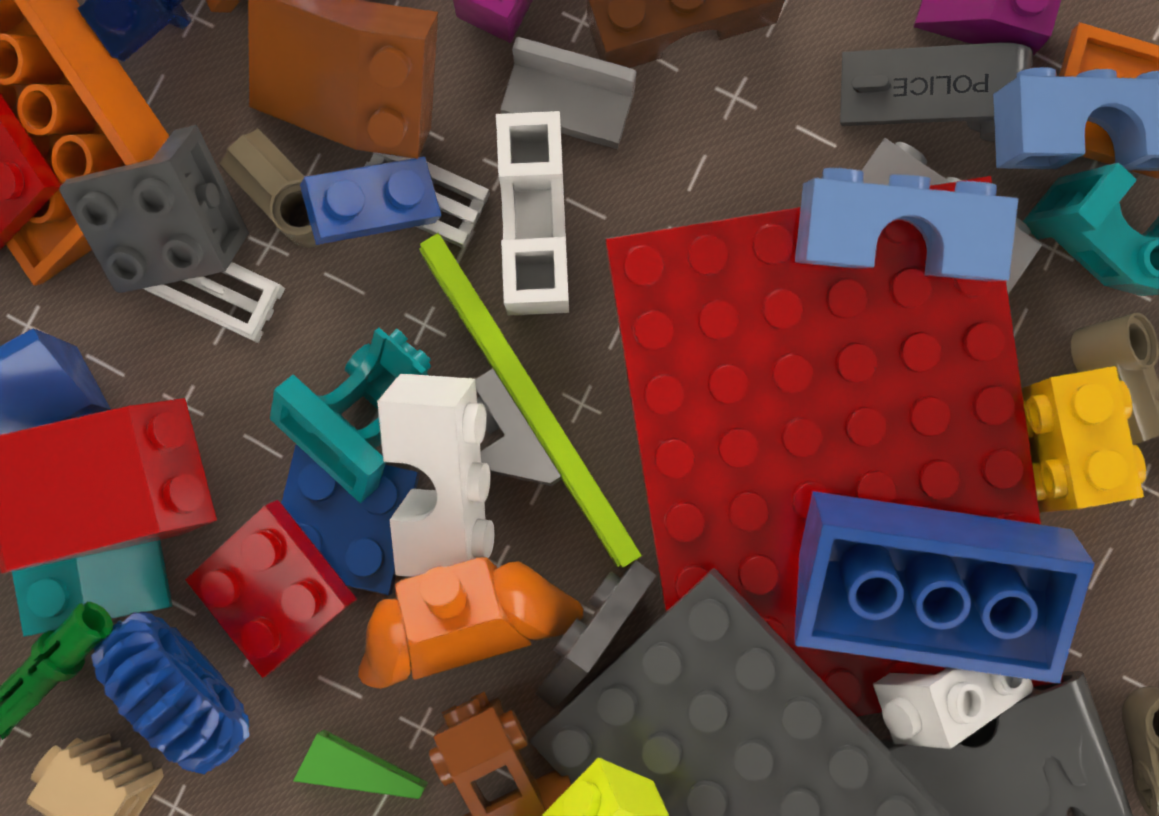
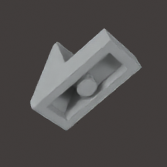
[475,368,562,486]

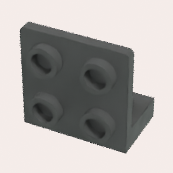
[59,125,249,293]

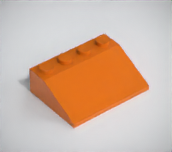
[0,0,169,286]

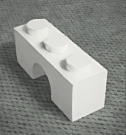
[496,111,569,316]
[377,374,494,577]

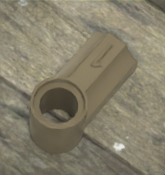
[219,128,321,248]
[1071,313,1159,444]

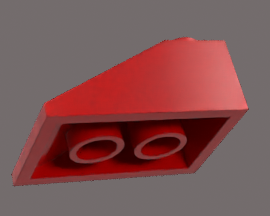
[0,398,217,574]

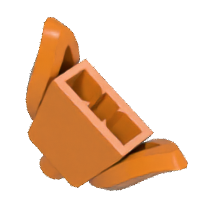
[358,557,584,689]

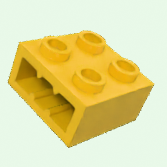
[1022,366,1146,513]

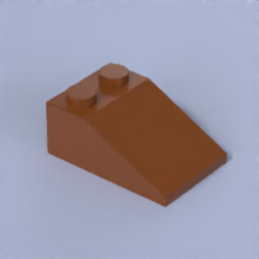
[248,0,438,159]

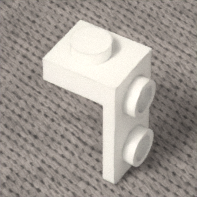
[873,668,1033,749]

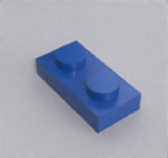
[300,157,442,245]

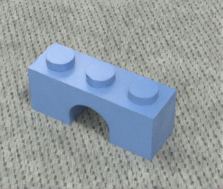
[993,67,1159,171]
[795,168,1018,281]

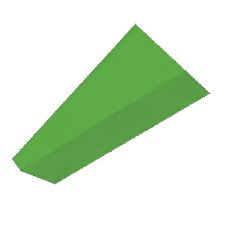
[293,729,428,799]

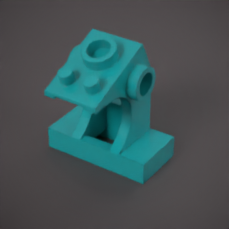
[1023,162,1159,296]
[270,327,432,503]

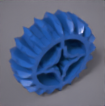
[91,611,250,775]

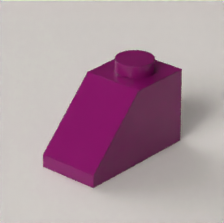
[913,0,1061,56]

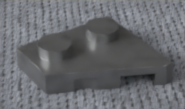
[535,560,657,708]

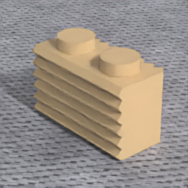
[27,733,164,816]

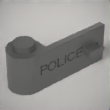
[840,43,1033,142]

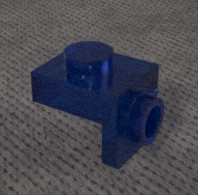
[77,0,192,62]

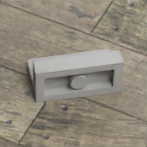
[500,37,637,149]

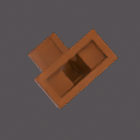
[429,691,572,816]

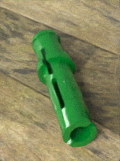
[0,602,113,740]

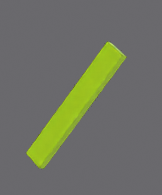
[419,232,642,568]

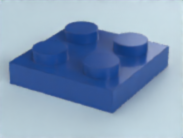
[281,445,420,595]

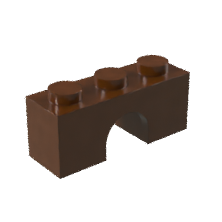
[587,0,785,68]

